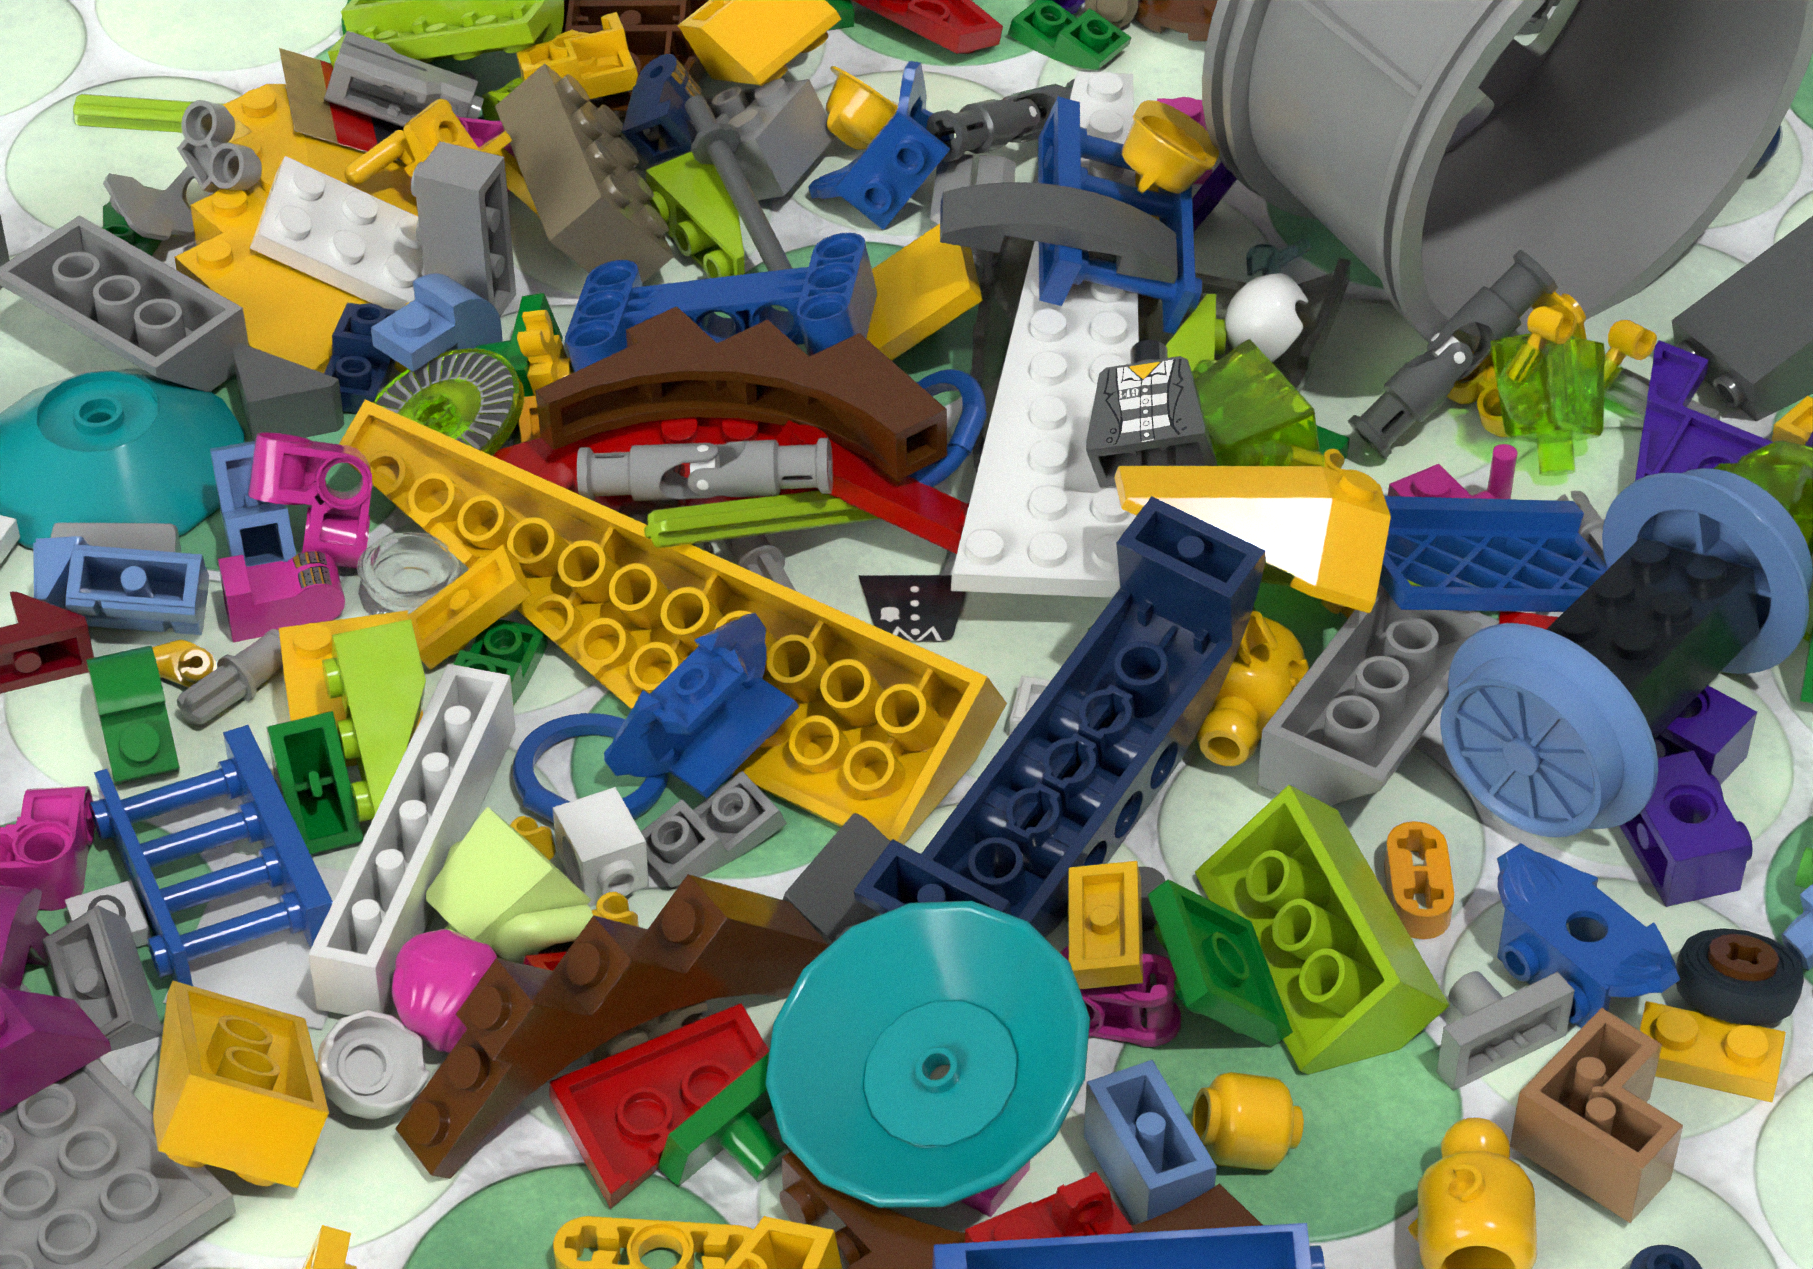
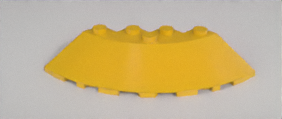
[174,84,418,373]

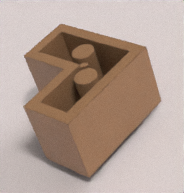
[1510,1008,1683,1223]

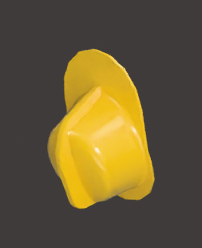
[825,66,898,150]
[1122,100,1219,194]

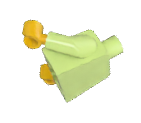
[426,807,639,964]

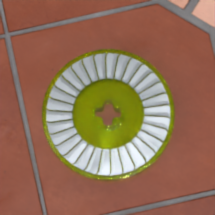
[372,348,524,456]

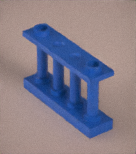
[1038,96,1202,334]
[89,725,333,986]

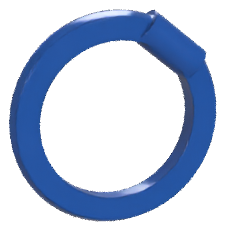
[908,369,987,487]
[513,713,669,823]

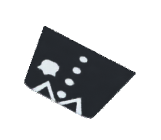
[859,575,966,641]

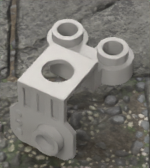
[103,100,262,241]

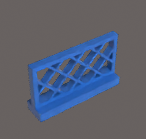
[1379,496,1608,612]

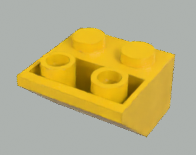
[678,0,841,86]

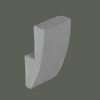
[641,771,787,888]

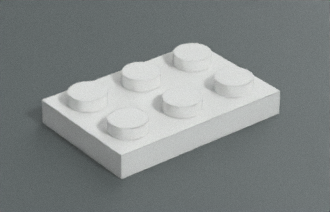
[250,156,423,310]

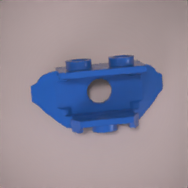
[808,61,954,230]
[604,613,799,799]
[1497,843,1680,1028]

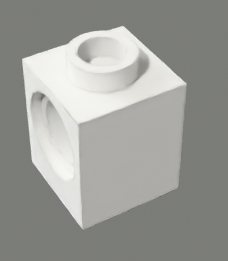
[553,787,649,907]

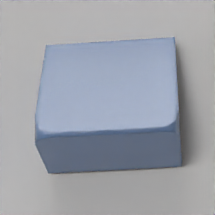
[33,536,90,609]

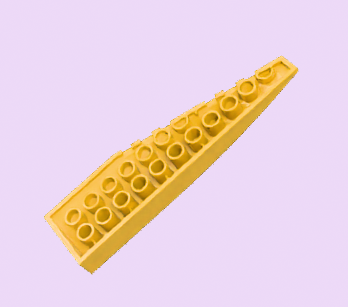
[339,399,1007,845]

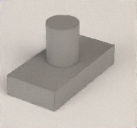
[1436,971,1575,1091]

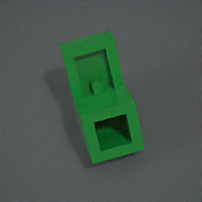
[86,645,180,785]

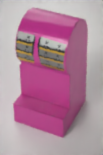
[218,551,345,643]

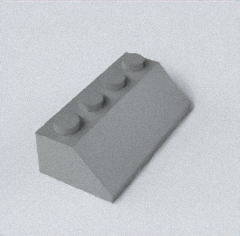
[0,215,249,392]
[1257,582,1500,806]

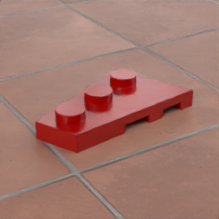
[852,0,1003,54]
[549,1003,769,1209]

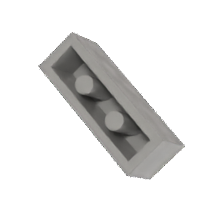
[411,141,516,317]

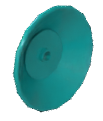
[0,368,245,549]
[765,901,1090,1208]

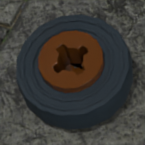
[1676,928,1804,1026]

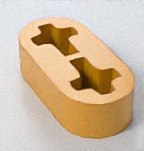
[1384,821,1455,940]

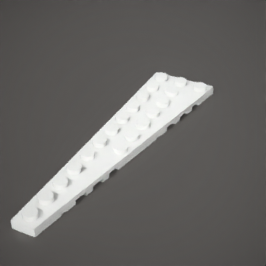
[951,71,1139,598]

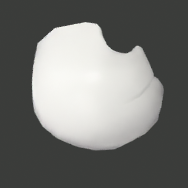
[1225,273,1309,369]
[317,1010,430,1120]

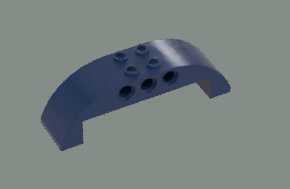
[853,496,1266,938]

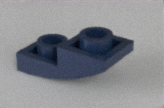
[324,302,398,413]

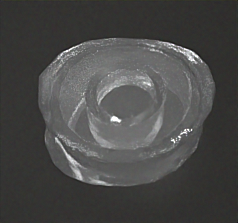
[357,532,462,615]

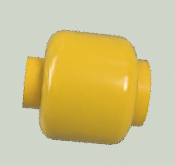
[1191,1072,1304,1171]

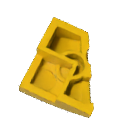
[516,12,638,99]

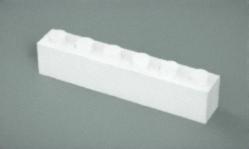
[308,664,516,1016]

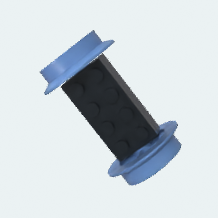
[1440,468,1813,837]

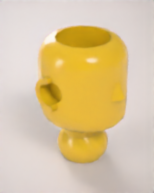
[1197,617,1309,766]
[1408,1118,1537,1269]

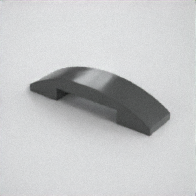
[940,182,1178,284]

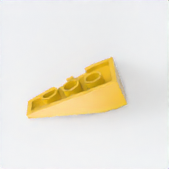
[1114,466,1391,614]

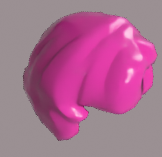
[391,929,497,1053]

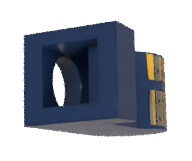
[622,54,702,165]

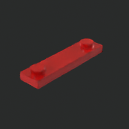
[774,420,969,554]

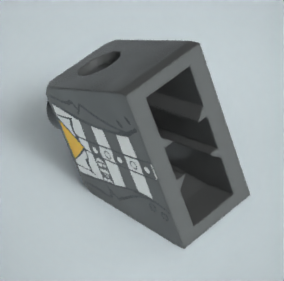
[1086,340,1217,488]

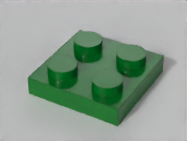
[1147,879,1293,1047]

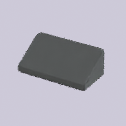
[783,813,891,948]

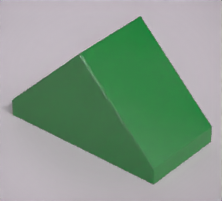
[266,711,363,854]

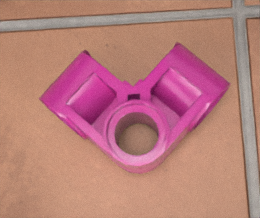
[248,432,373,570]
[0,786,95,911]

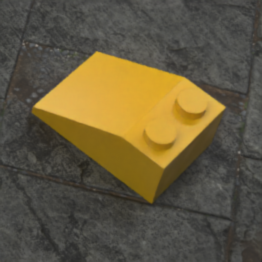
[153,981,329,1188]

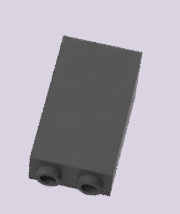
[1672,216,1813,421]

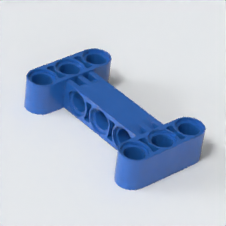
[565,233,877,372]

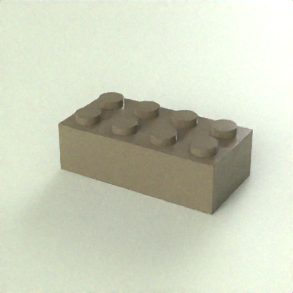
[495,63,674,283]

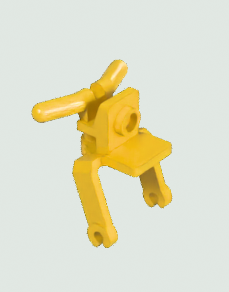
[345,99,541,220]

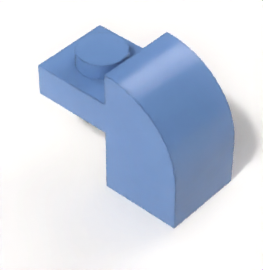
[371,273,503,378]
[210,441,296,567]

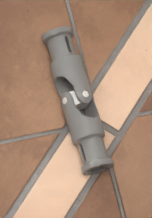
[577,438,833,501]

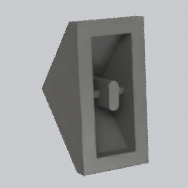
[232,343,345,441]

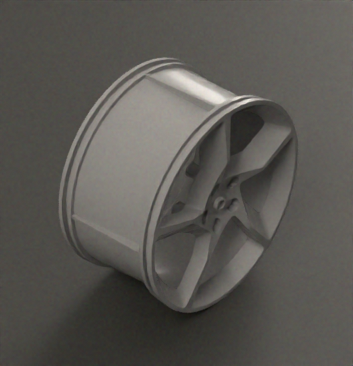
[1202,0,1813,358]

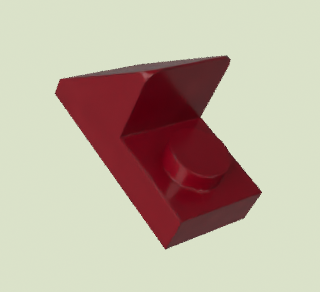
[0,591,94,694]

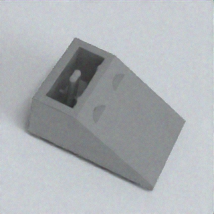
[635,79,836,200]

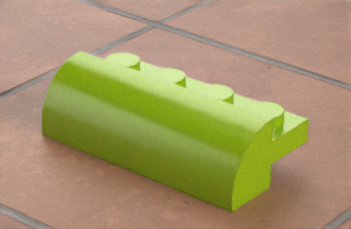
[328,0,564,68]

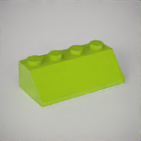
[1195,785,1450,1075]

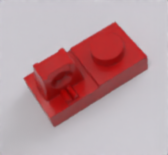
[965,1171,1134,1243]

